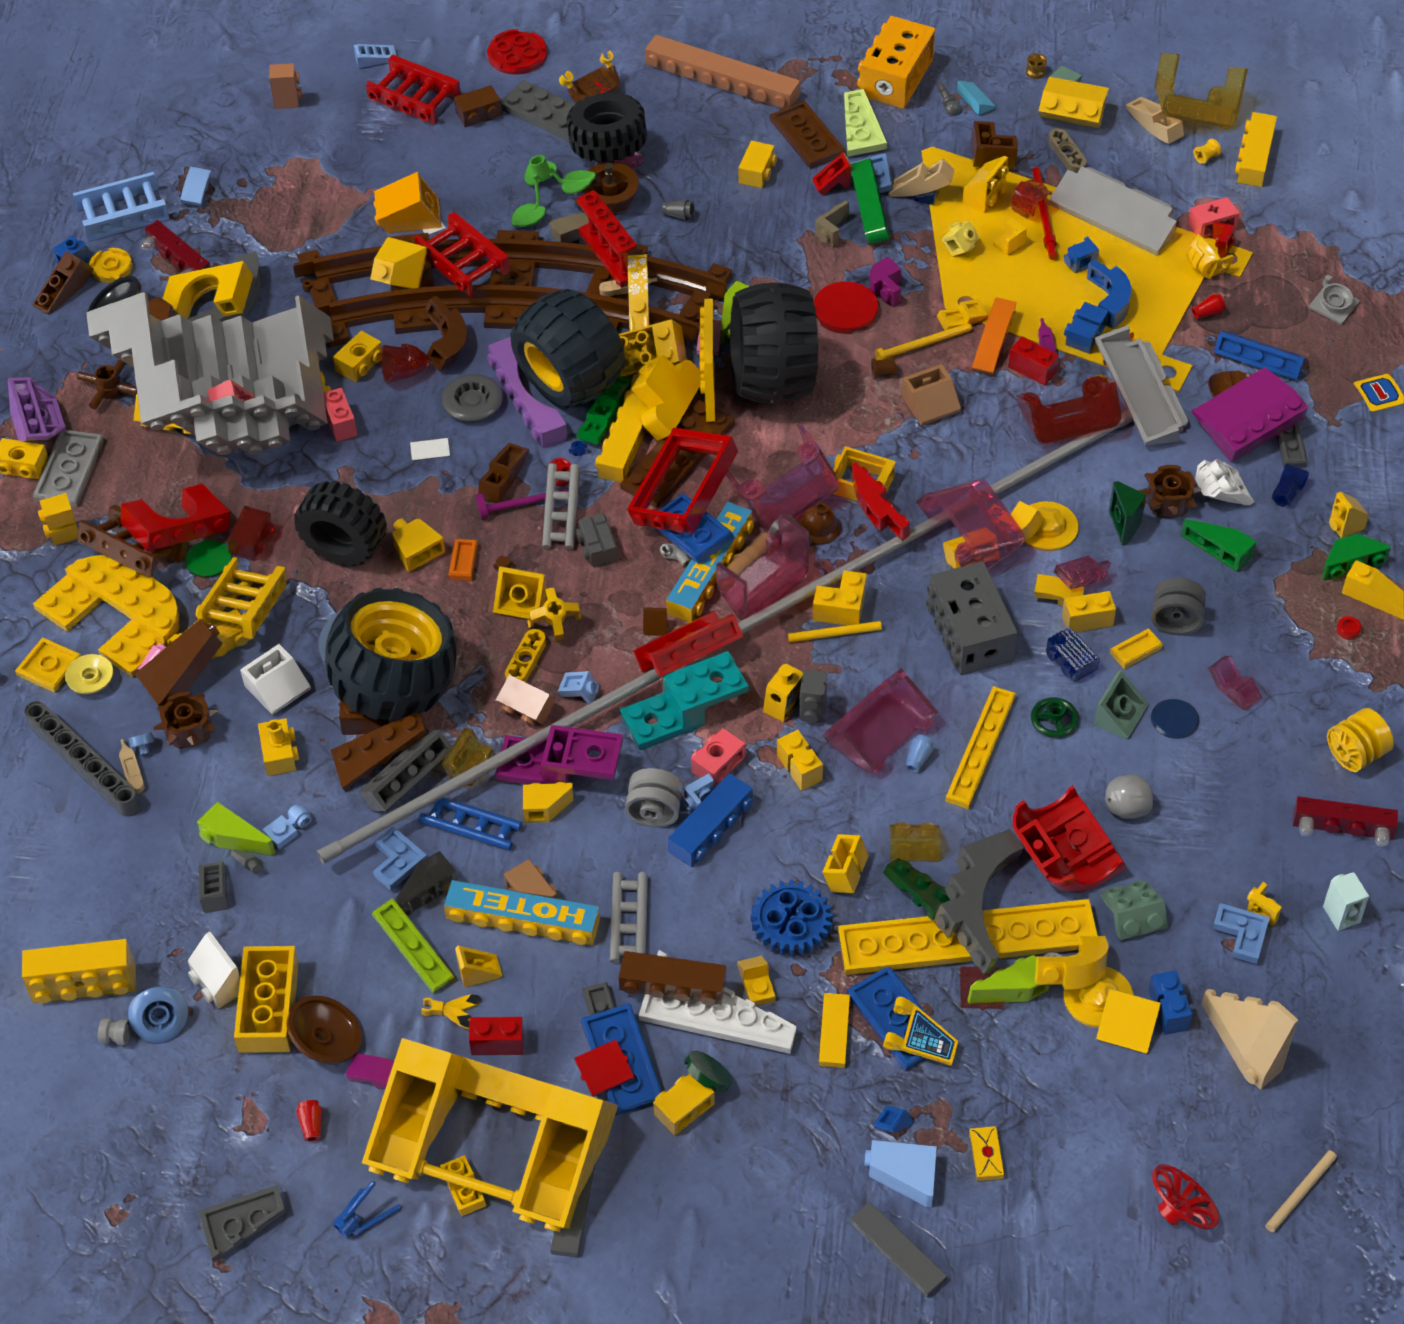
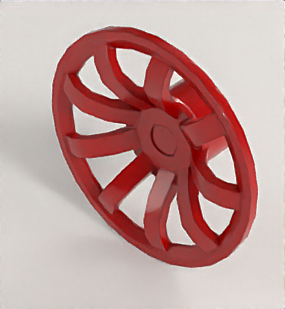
[1152,1164,1220,1230]

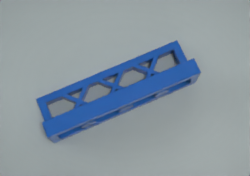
[1213,330,1307,380]

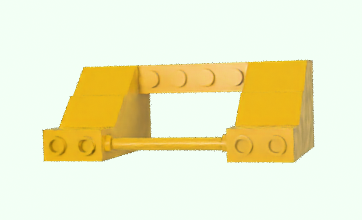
[362,1038,618,1232]

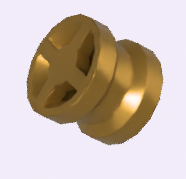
[1026,53,1047,79]

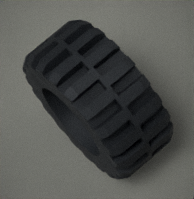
[566,92,647,163]
[294,481,387,567]

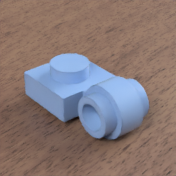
[262,805,311,849]

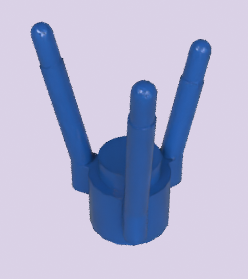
[332,1181,402,1238]

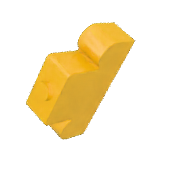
[632,355,701,441]

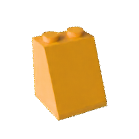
[373,172,441,233]

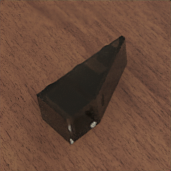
[395,851,458,917]

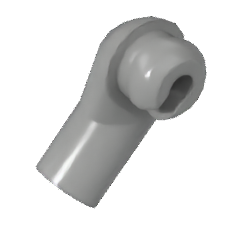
[660,543,691,568]

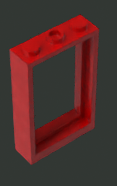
[627,428,738,534]

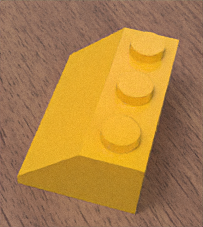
[1039,77,1109,129]

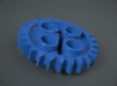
[751,880,833,957]

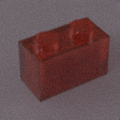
[228,506,274,561]

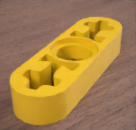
[505,629,546,683]

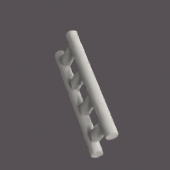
[542,463,580,550]
[610,872,648,964]

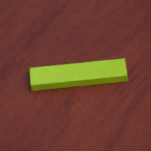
[372,898,454,994]

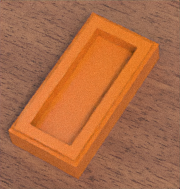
[448,539,478,581]

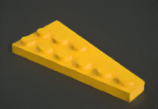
[699,299,715,422]

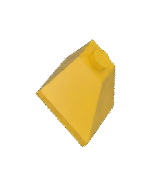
[370,237,428,288]

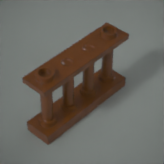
[77,505,187,578]

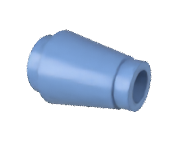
[905,735,934,773]

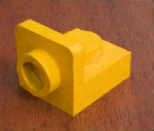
[1247,882,1282,927]

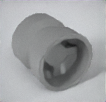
[98,1017,131,1045]

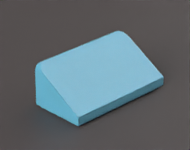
[956,81,996,116]

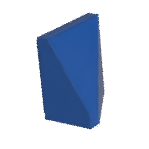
[873,1106,913,1133]

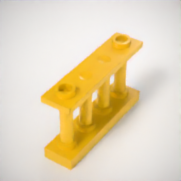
[196,557,287,639]

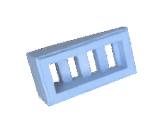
[354,44,396,68]

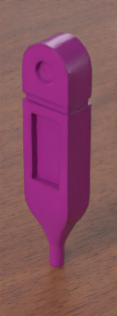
[1038,318,1057,354]

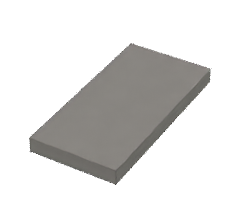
[33,430,105,507]

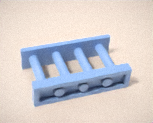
[73,172,169,241]

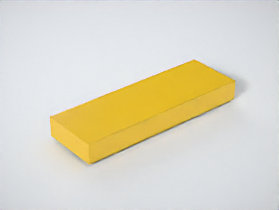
[819,993,850,1068]

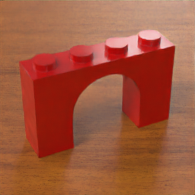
[120,484,230,552]

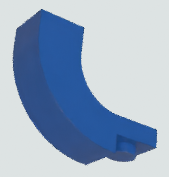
[1087,259,1131,329]

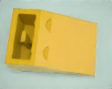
[619,319,687,377]

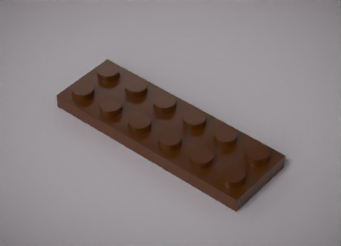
[620,399,734,509]

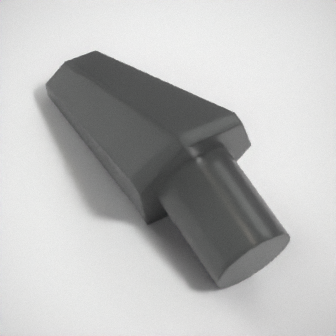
[231,849,262,874]

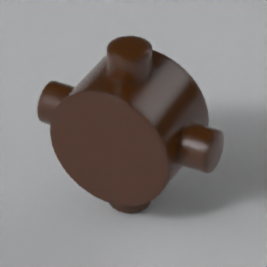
[493,556,513,571]

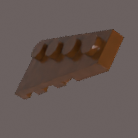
[331,712,428,792]

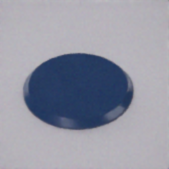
[1151,699,1199,739]

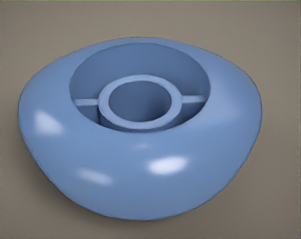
[128,987,188,1044]

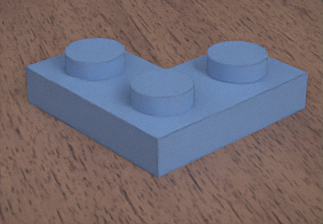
[373,826,428,891]
[1213,903,1270,964]

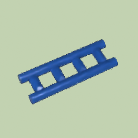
[418,797,522,851]

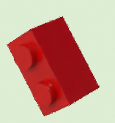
[1008,336,1059,386]
[469,1017,524,1056]

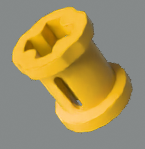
[1193,138,1221,164]

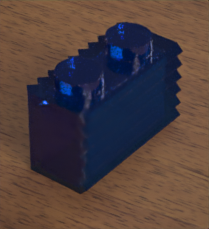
[1046,626,1100,682]

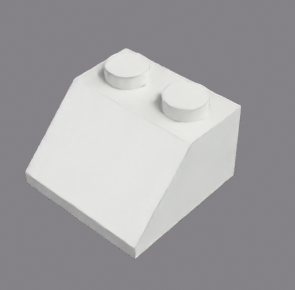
[188,932,240,1009]

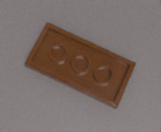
[769,101,846,169]

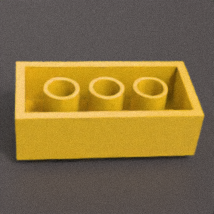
[22,939,136,1004]
[234,946,299,1053]

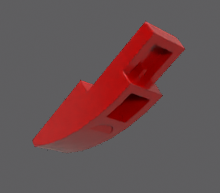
[852,461,910,541]

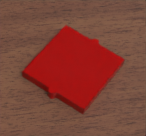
[574,1040,634,1097]

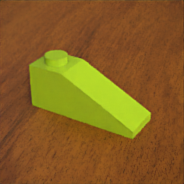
[197,802,275,856]

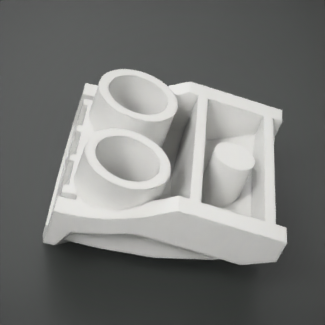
[1195,459,1254,505]

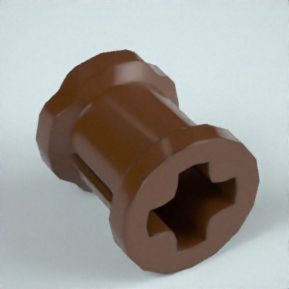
[871,356,896,378]

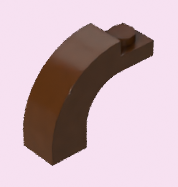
[424,296,467,371]

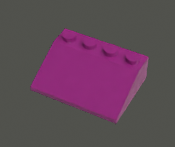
[1192,367,1309,463]

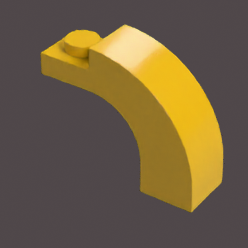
[1035,936,1108,990]

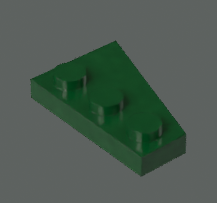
[883,858,950,921]

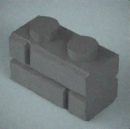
[576,513,618,567]
[799,670,828,723]

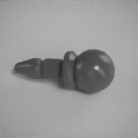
[938,82,961,116]

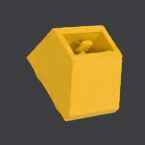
[963,156,1009,213]

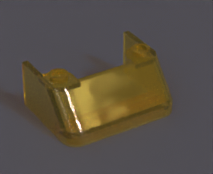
[1154,53,1248,129]

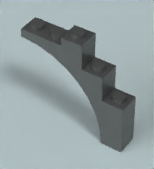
[934,829,1024,975]

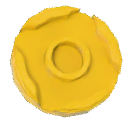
[89,248,133,283]

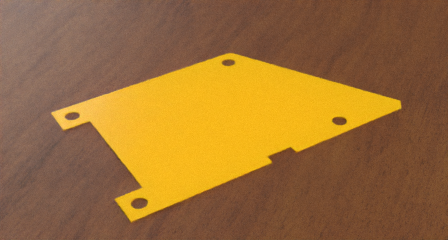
[921,146,1253,392]

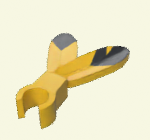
[421,994,481,1029]

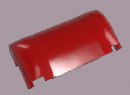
[1012,785,1127,893]

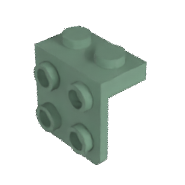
[1100,880,1168,940]

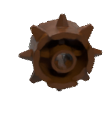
[1139,465,1201,517]
[153,691,219,749]

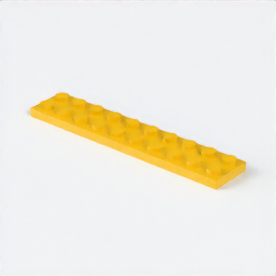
[838,899,1098,975]

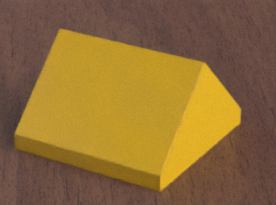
[493,566,547,619]

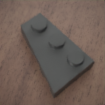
[199,1185,286,1263]

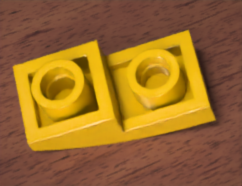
[440,1155,486,1217]

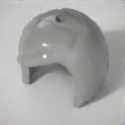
[1105,774,1153,819]

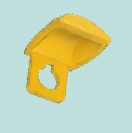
[1186,234,1235,279]

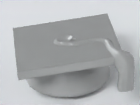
[1308,275,1360,325]

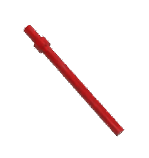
[1032,167,1057,260]

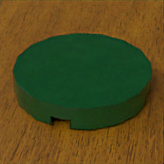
[684,1051,733,1093]

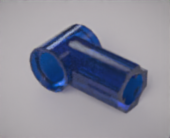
[1271,463,1309,507]

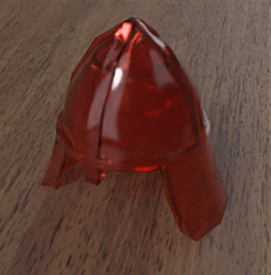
[382,344,430,384]

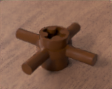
[77,359,137,410]

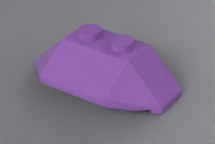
[8,377,65,442]

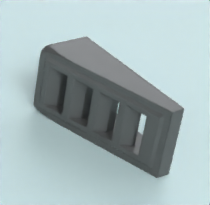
[199,861,228,913]

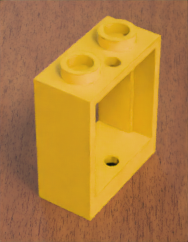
[826,446,896,502]

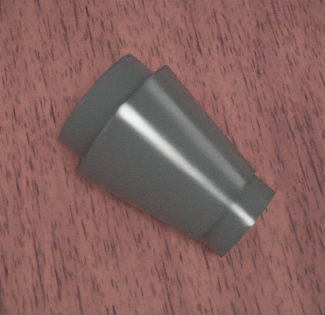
[662,199,695,220]

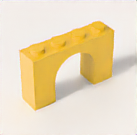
[162,261,254,318]

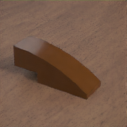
[478,443,529,503]

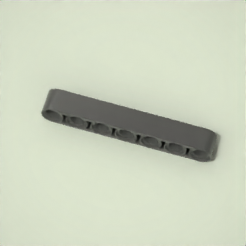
[24,701,139,817]

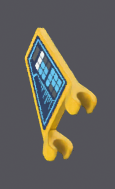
[883,997,958,1066]

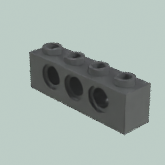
[359,730,454,811]

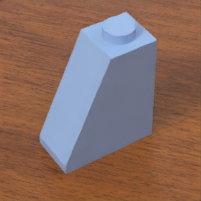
[864,1140,937,1208]

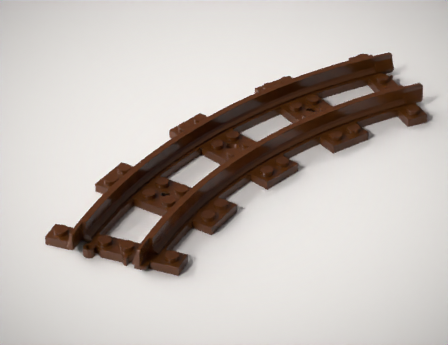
[293,230,732,348]

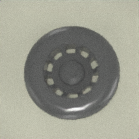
[442,374,503,421]

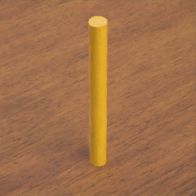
[788,621,882,643]

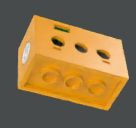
[857,16,936,109]

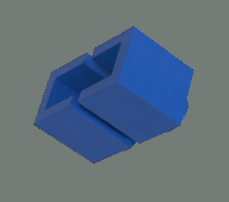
[1064,302,1109,354]
[1148,970,1192,1035]

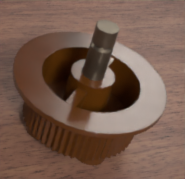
[582,162,639,213]

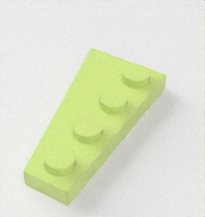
[844,89,887,157]

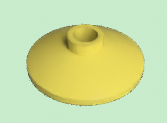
[65,654,113,694]

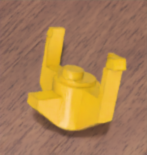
[527,587,581,642]

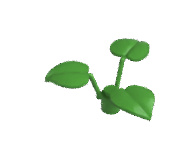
[511,155,596,227]

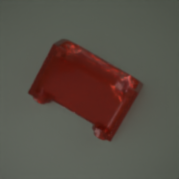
[1016,374,1122,444]

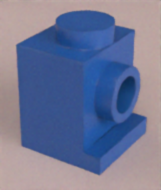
[1064,236,1099,273]

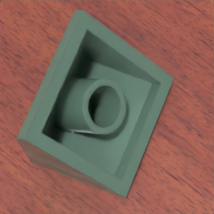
[1094,670,1149,739]

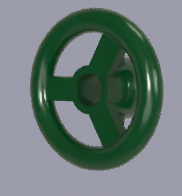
[1031,697,1079,738]

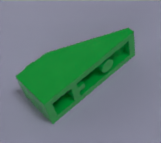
[1181,519,1257,572]

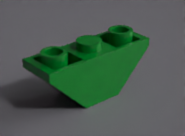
[1322,534,1391,581]

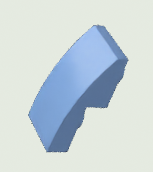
[180,167,211,207]

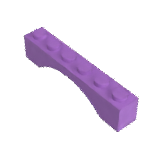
[487,337,567,448]

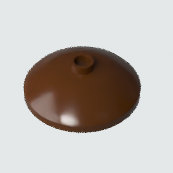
[287,995,362,1064]

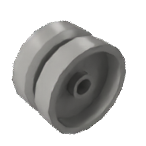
[625,768,683,827]

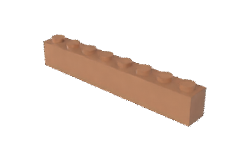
[645,35,800,109]

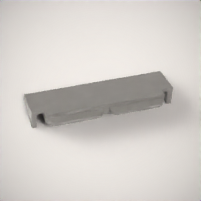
[1049,166,1177,256]
[1095,325,1188,446]

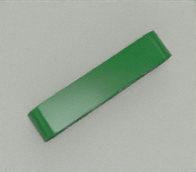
[851,158,890,246]

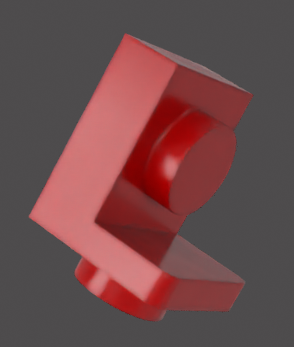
[1213,222,1235,258]

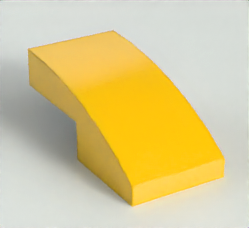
[937,299,988,330]
[1034,574,1084,606]

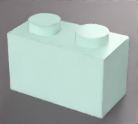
[1323,872,1369,931]

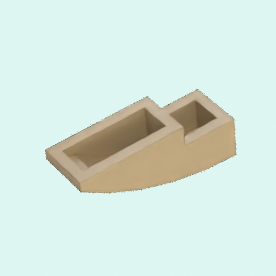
[1126,97,1184,144]
[889,159,955,197]

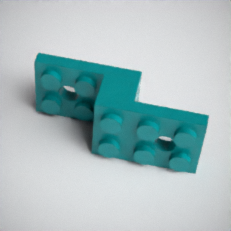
[620,651,749,750]

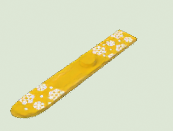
[628,254,649,331]

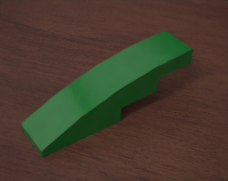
[577,376,632,445]

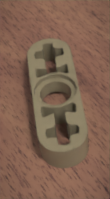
[1048,128,1087,173]

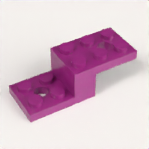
[495,725,623,785]

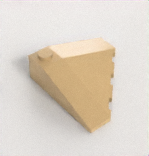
[1201,989,1298,1090]

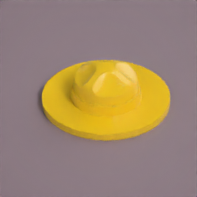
[1024,501,1079,551]
[1063,967,1133,1028]

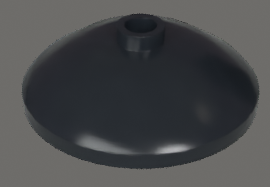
[87,276,141,312]

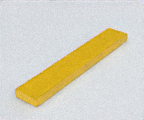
[945,686,1016,810]

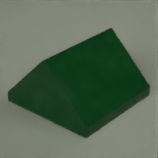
[1109,481,1147,546]

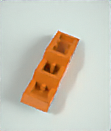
[972,297,1017,376]

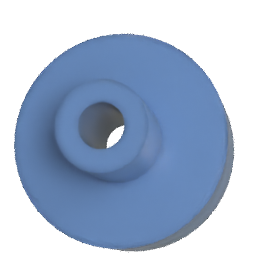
[128,732,154,755]

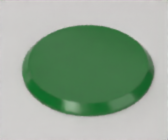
[185,540,231,577]

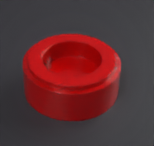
[1336,616,1362,640]

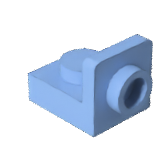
[557,671,599,704]
[683,774,714,811]

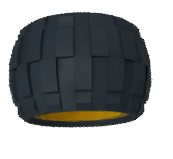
[510,289,625,408]

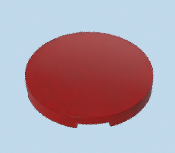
[487,29,547,75]
[814,281,878,334]

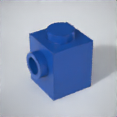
[53,235,90,264]

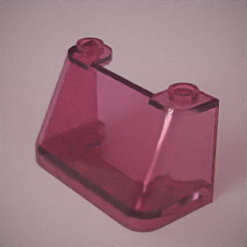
[822,668,938,774]

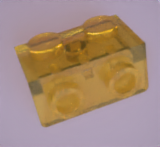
[442,728,494,786]
[889,822,941,860]

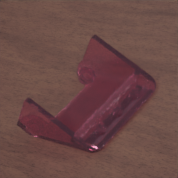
[916,479,1025,570]

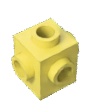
[941,221,980,256]

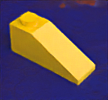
[1342,560,1404,620]

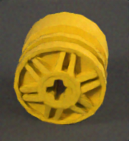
[1327,708,1394,772]

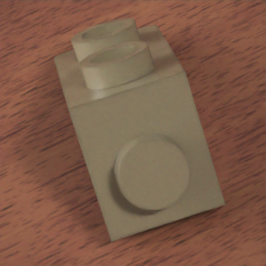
[815,200,849,248]

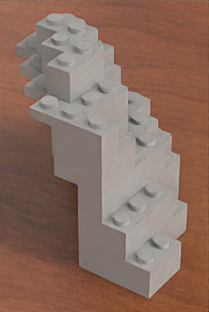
[86,292,334,455]

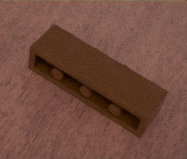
[618,951,727,1005]

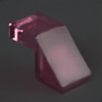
[1208,656,1262,710]

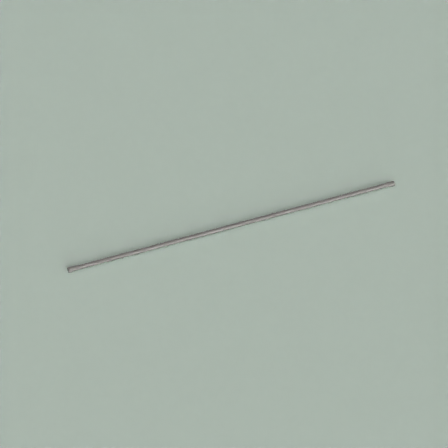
[316,409,1133,864]

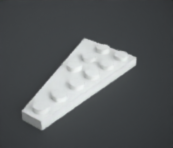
[639,950,797,1054]

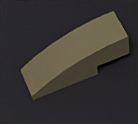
[550,213,588,244]

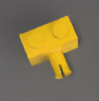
[258,718,299,776]

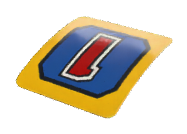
[1353,374,1404,412]

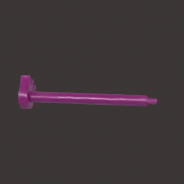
[476,489,569,519]

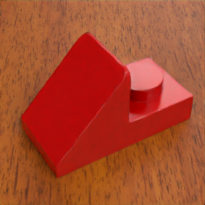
[812,152,852,195]

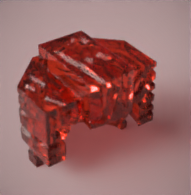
[1010,179,1052,219]

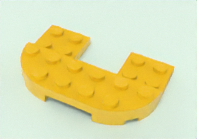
[33,555,180,678]

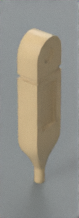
[599,278,657,297]
[119,739,145,795]

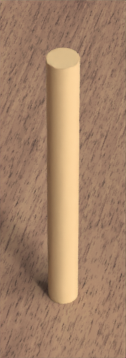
[1265,1150,1337,1232]

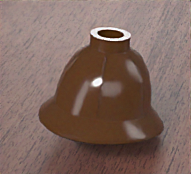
[796,502,842,544]

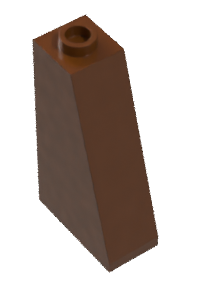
[135,619,223,706]

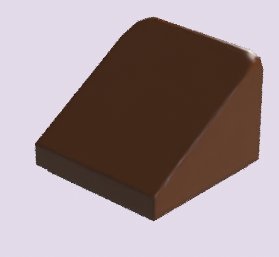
[643,607,668,636]

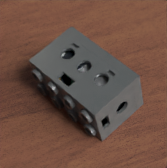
[926,561,1017,675]

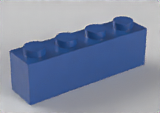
[668,773,753,867]

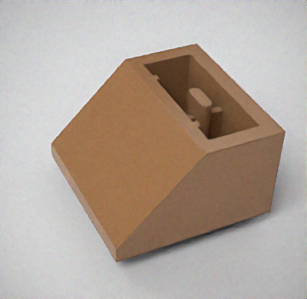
[901,364,961,426]

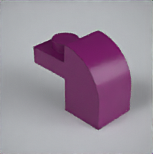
[869,257,901,307]

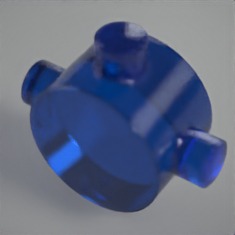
[568,441,588,456]

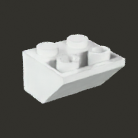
[240,644,311,715]

